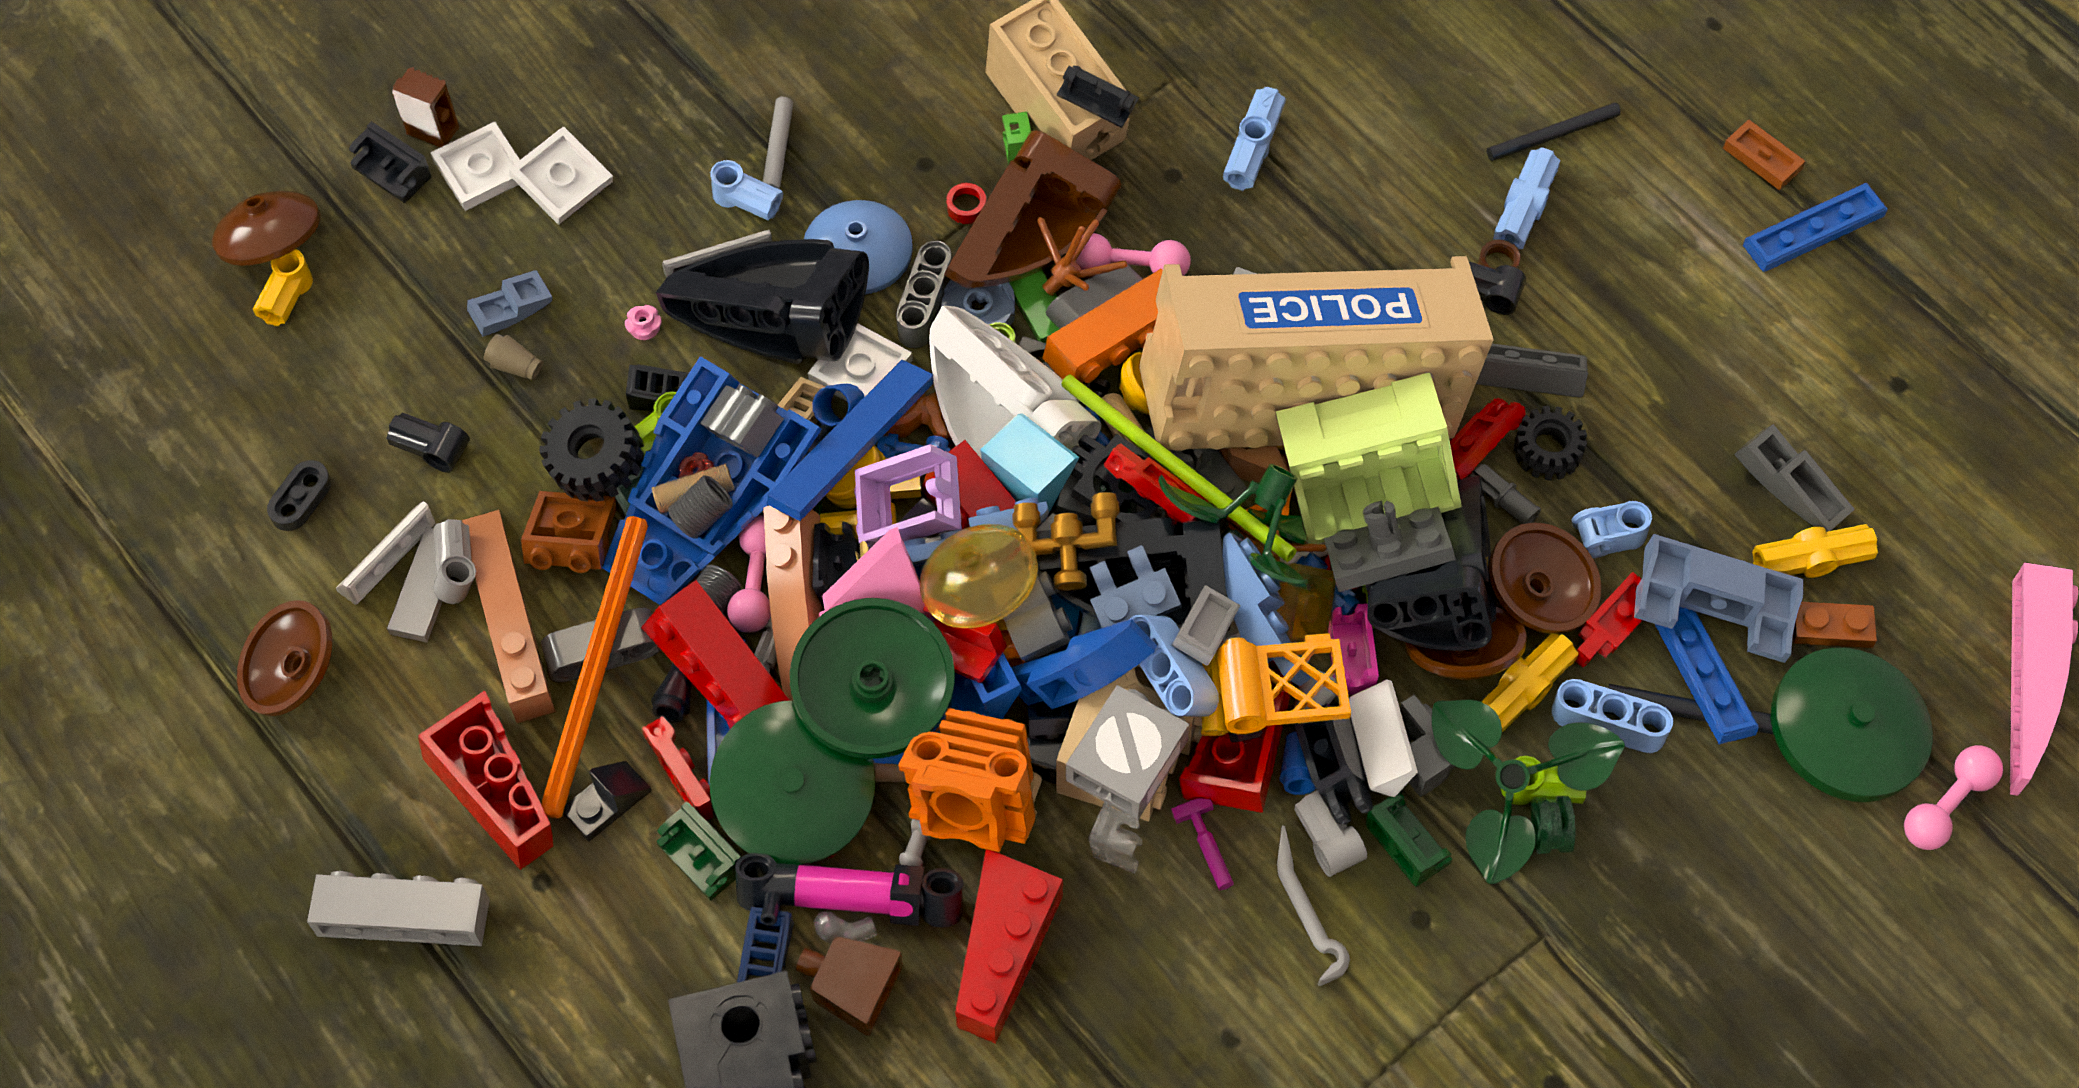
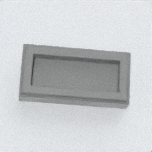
[1172,585,1240,666]

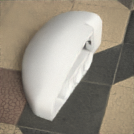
[929,306,1101,459]

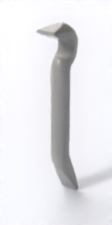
[1277,826,1350,986]

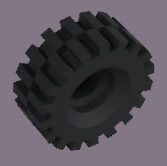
[539,398,644,502]

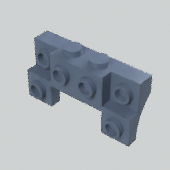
[1634,534,1803,663]

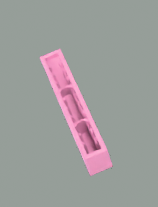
[2010,563,2078,795]

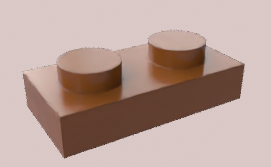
[1723,120,1806,190]
[1793,602,1877,648]

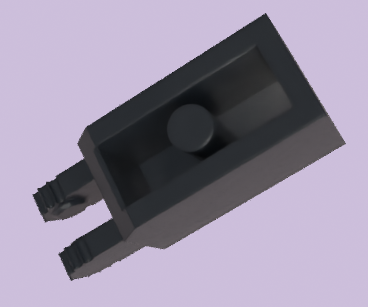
[1294,703,1374,825]

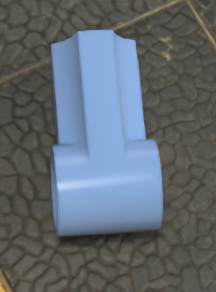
[710,160,783,221]

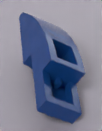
[1011,619,1157,709]

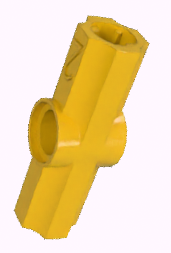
[1752,524,1878,578]
[1482,634,1579,733]

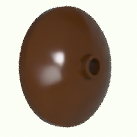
[212,191,320,266]
[1489,523,1601,634]
[237,600,333,716]
[1405,607,1527,680]

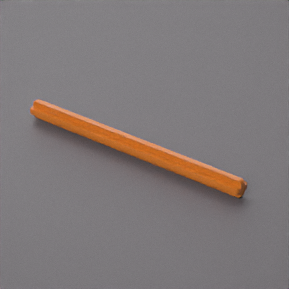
[541,516,648,819]

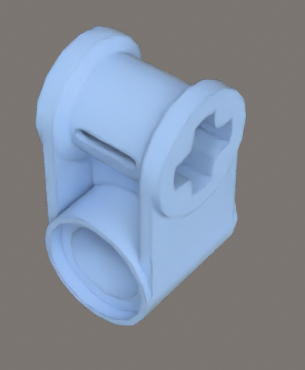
[1571,501,1652,558]

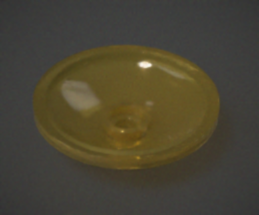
[920,524,1038,628]

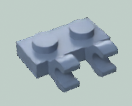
[1090,545,1182,628]

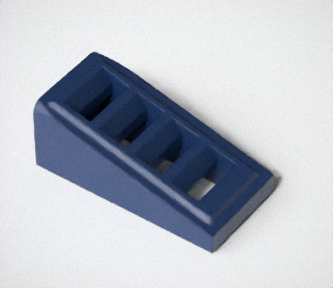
[737,907,794,983]

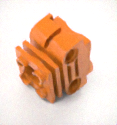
[898,708,1036,852]

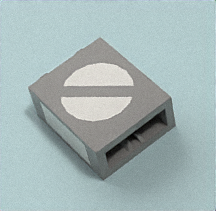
[1066,685,1189,820]

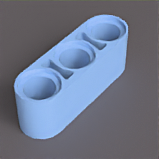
[1129,615,1219,717]
[1551,679,1673,753]

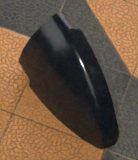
[656,239,869,364]

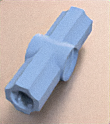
[1223,86,1285,191]
[1493,147,1560,249]

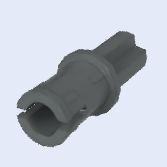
[1470,464,1541,524]

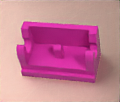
[1326,603,1379,696]

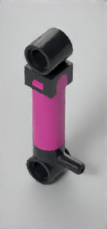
[735,853,964,928]

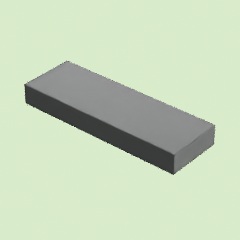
[387,527,452,642]

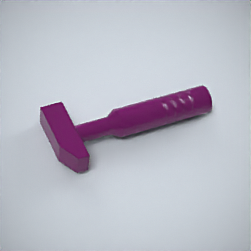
[1171,798,1234,890]

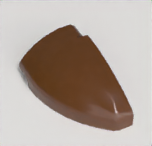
[944,130,1121,289]

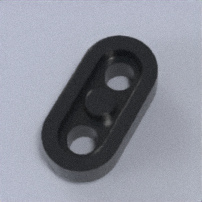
[267,460,331,531]

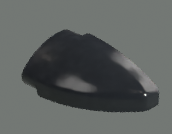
[1365,476,1497,651]
[1022,518,1231,631]

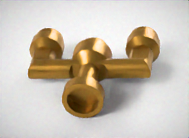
[1012,492,1120,591]

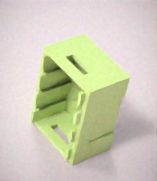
[1276,372,1462,544]

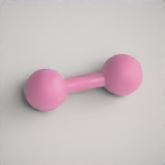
[1075,233,1191,276]
[727,515,771,633]
[1904,745,2003,850]

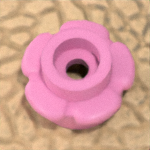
[625,305,662,340]

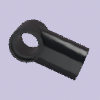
[1469,261,1526,315]
[387,412,470,473]

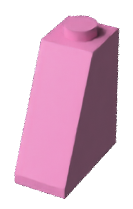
[819,527,928,616]

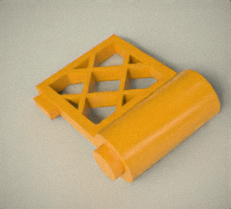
[1216,633,1351,734]

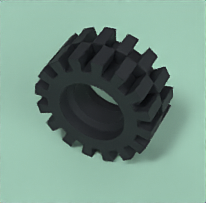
[1514,406,1587,481]

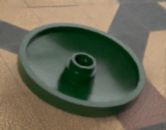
[790,598,955,759]
[1770,648,1933,802]
[710,701,875,865]

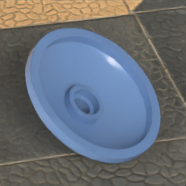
[804,200,913,294]

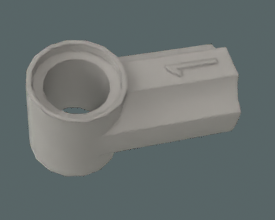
[433,519,476,604]
[1294,790,1367,877]

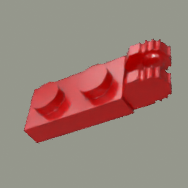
[1450,398,1526,480]

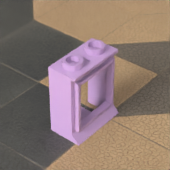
[854,444,962,548]

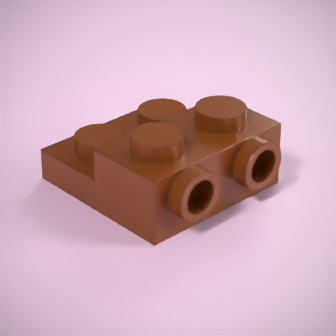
[521,491,617,573]

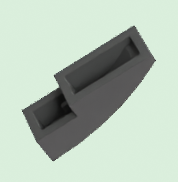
[1734,424,1855,532]

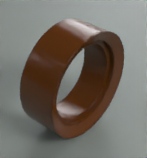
[1478,239,1521,269]

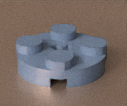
[942,280,1015,326]

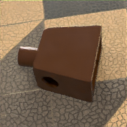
[796,937,903,1037]

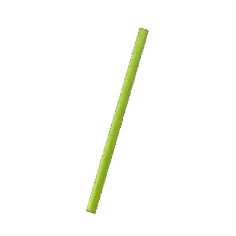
[1061,374,1297,562]

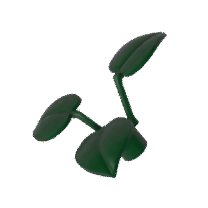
[1159,464,1310,591]
[1432,700,1625,884]

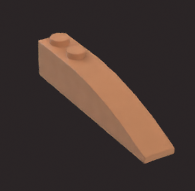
[763,506,825,701]
[462,510,556,723]

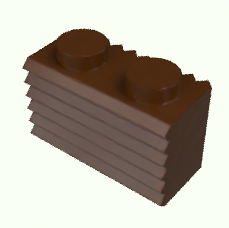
[392,67,460,148]

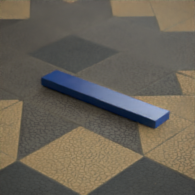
[767,360,933,521]

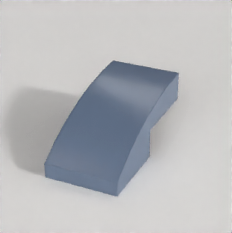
[467,270,552,336]

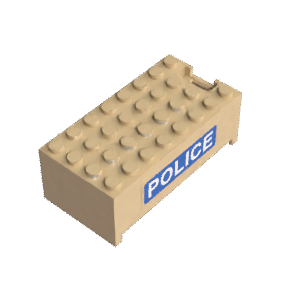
[1139,256,1494,451]

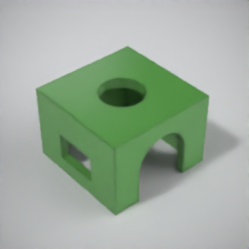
[1002,112,1031,164]

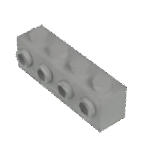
[307,871,490,946]

